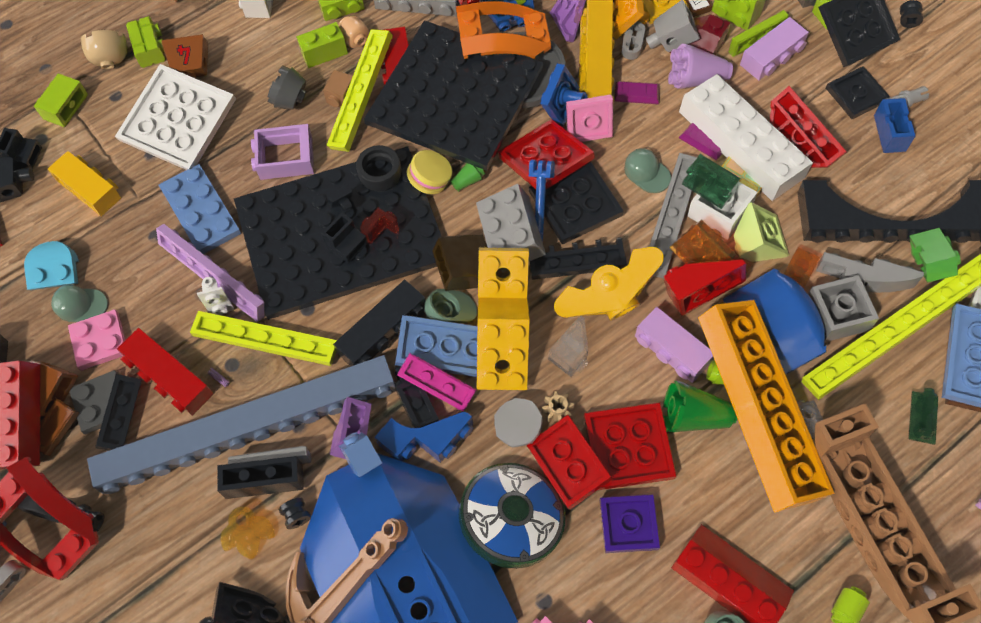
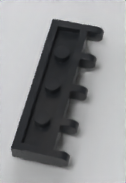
[529,237,627,280]

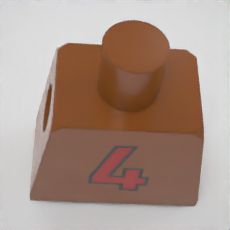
[161,34,208,79]

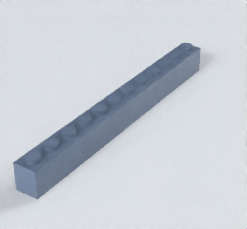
[87,355,395,494]

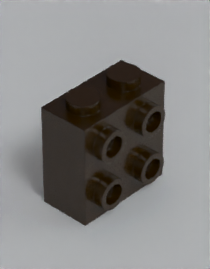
[432,234,497,291]

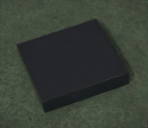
[826,66,890,119]

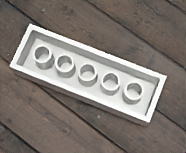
[679,74,813,201]

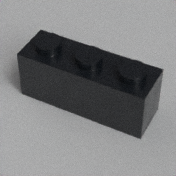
[217,456,304,499]

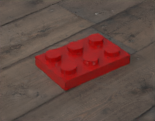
[527,415,613,510]

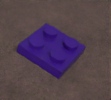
[600,495,660,553]

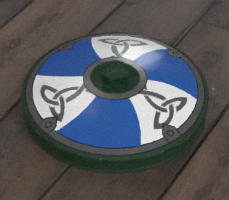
[459,463,566,569]

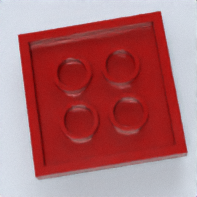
[498,119,595,189]
[584,403,676,490]

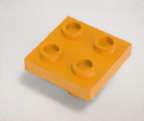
[612,0,650,39]

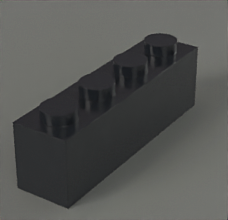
[333,279,426,366]

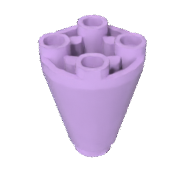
[668,44,733,89]

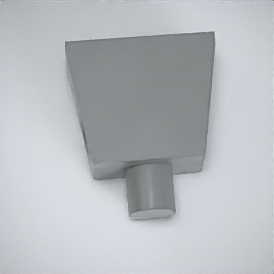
[646,0,700,52]

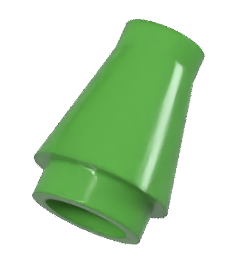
[450,163,485,192]

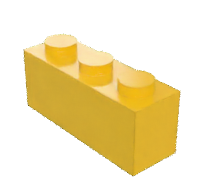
[47,151,121,217]

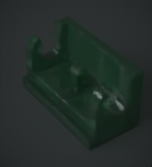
[682,154,741,209]

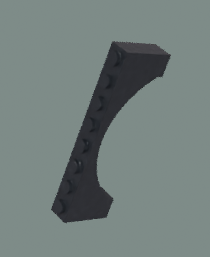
[797,180,981,243]

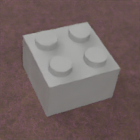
[808,275,879,342]

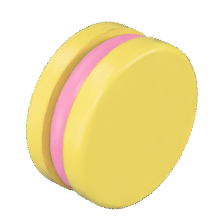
[407,150,452,194]

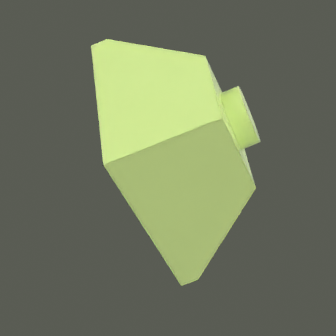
[733,202,789,262]

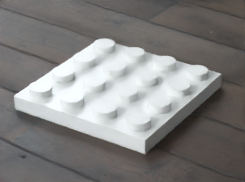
[115,64,236,170]

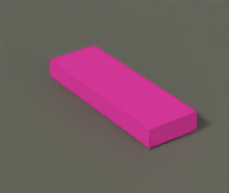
[397,352,476,412]

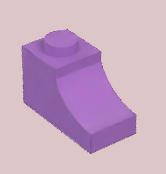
[330,397,371,459]

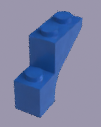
[374,412,473,463]

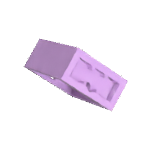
[251,124,314,180]

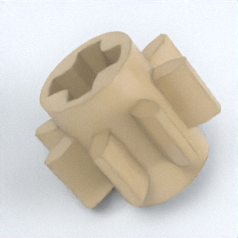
[542,391,574,422]

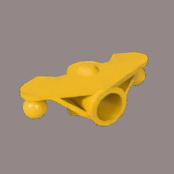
[554,247,664,321]

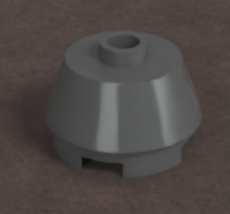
[267,65,306,110]

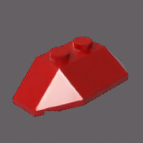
[770,86,847,168]

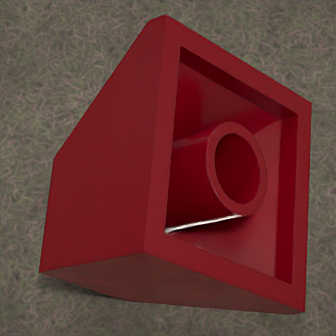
[669,14,730,55]

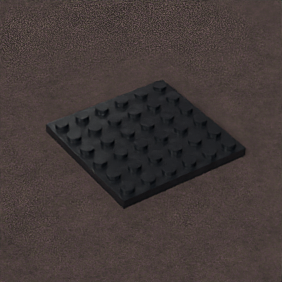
[364,20,543,171]

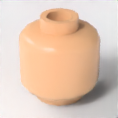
[339,16,369,48]

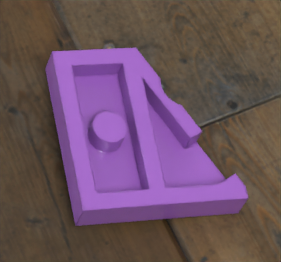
[549,0,586,42]

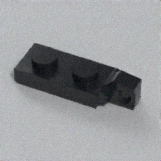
[394,366,439,428]

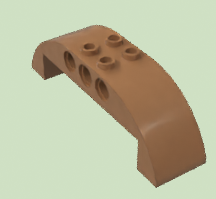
[815,403,981,623]

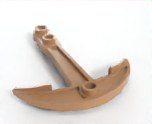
[286,518,408,623]

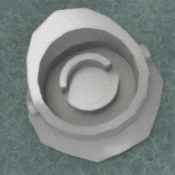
[494,398,543,448]

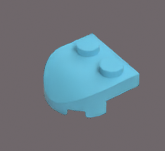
[24,241,79,290]

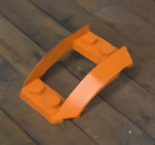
[456,1,551,60]

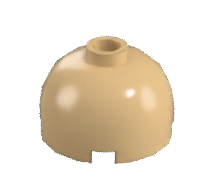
[81,30,127,69]

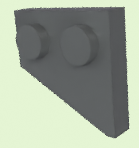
[70,370,119,435]

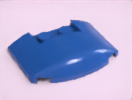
[723,269,827,375]

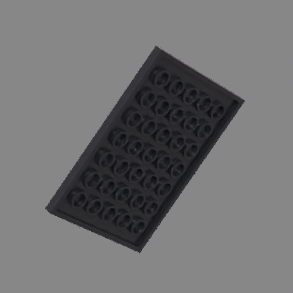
[233,146,442,320]

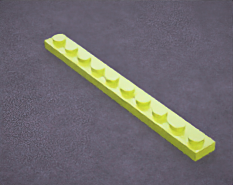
[801,254,981,400]

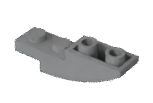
[816,252,924,293]

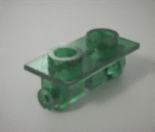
[908,388,939,445]

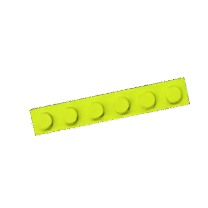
[327,30,393,152]
[190,311,337,366]

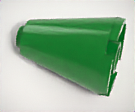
[663,381,737,432]

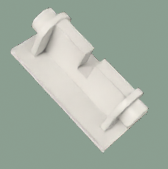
[197,277,234,315]

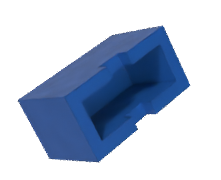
[874,98,915,153]

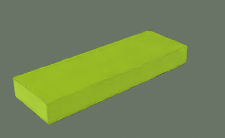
[728,10,788,57]

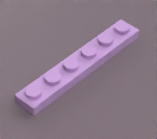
[156,224,264,322]

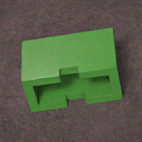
[910,228,961,283]

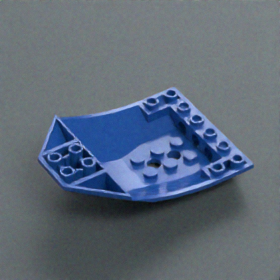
[300,453,518,623]

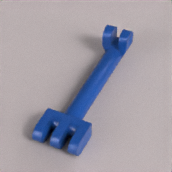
[529,159,555,242]

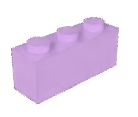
[740,17,809,81]
[635,307,714,383]

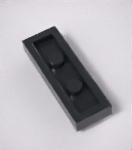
[96,374,142,451]

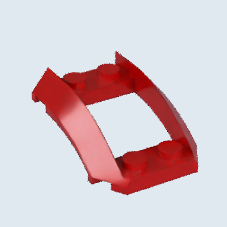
[0,457,99,581]

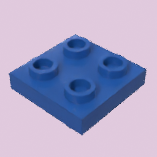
[540,63,588,126]

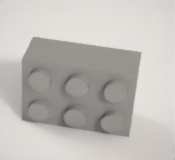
[476,184,546,273]

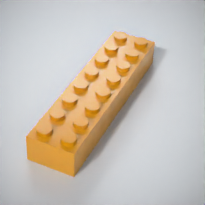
[698,300,835,513]

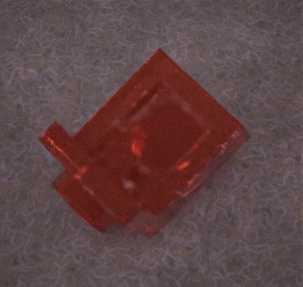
[360,207,399,244]

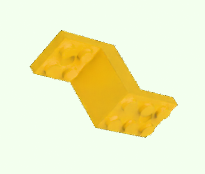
[477,247,530,390]

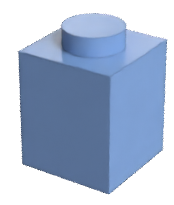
[339,432,382,477]

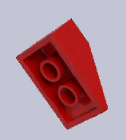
[664,260,746,316]

